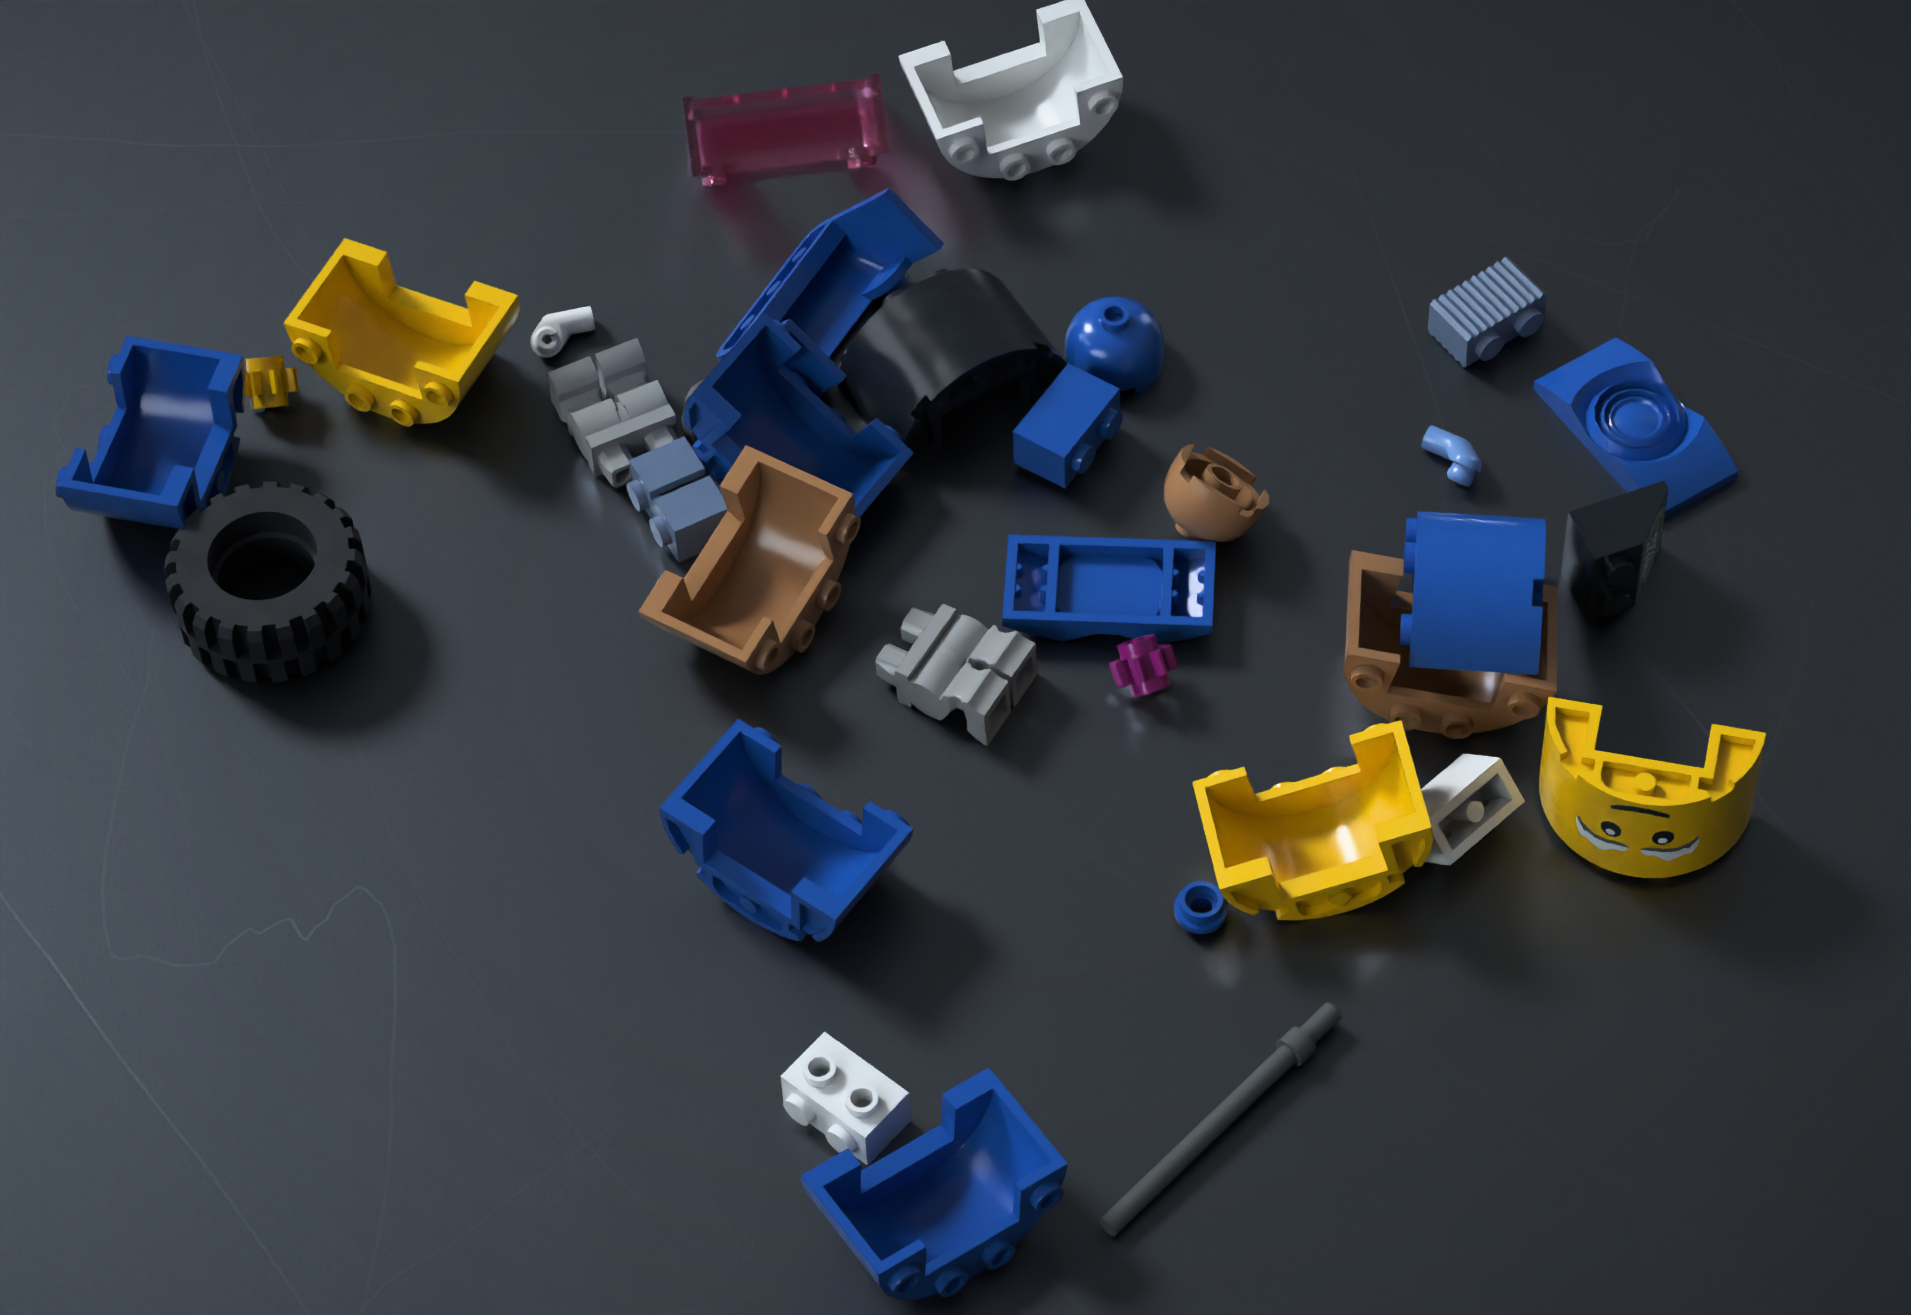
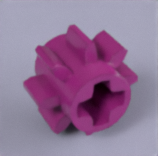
[1109,634,1179,697]

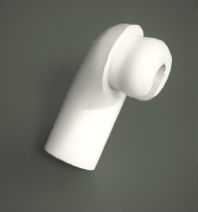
[531,306,595,357]

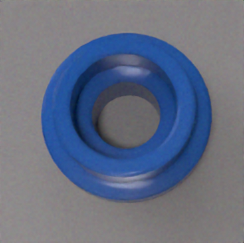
[1174,881,1229,934]

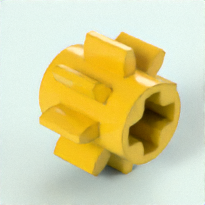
[245,355,299,409]

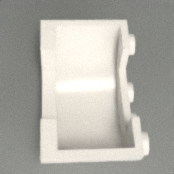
[898,0,1123,181]

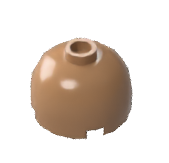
[1164,444,1269,542]

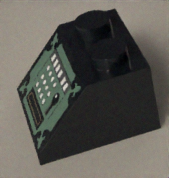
[1561,481,1669,621]

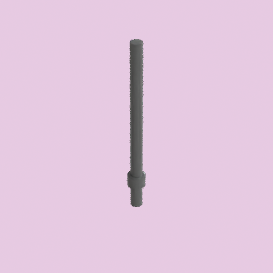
[1099,1002,1342,1236]

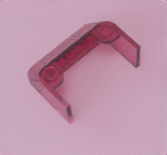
[681,73,890,187]

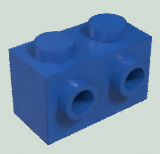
[1013,363,1123,489]

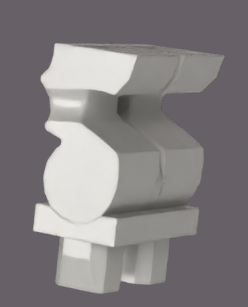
[547,338,678,488]
[875,604,1038,746]

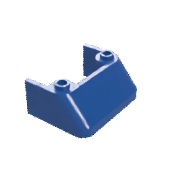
[716,188,944,397]

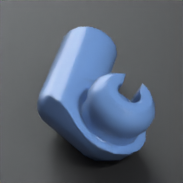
[1421,425,1482,487]

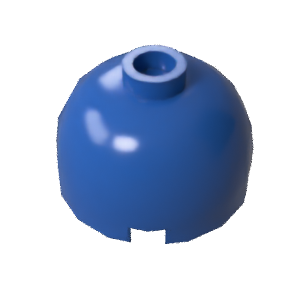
[1065,296,1164,394]

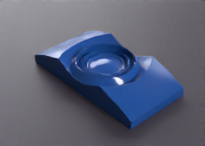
[1533,337,1739,519]
[1002,534,1216,644]

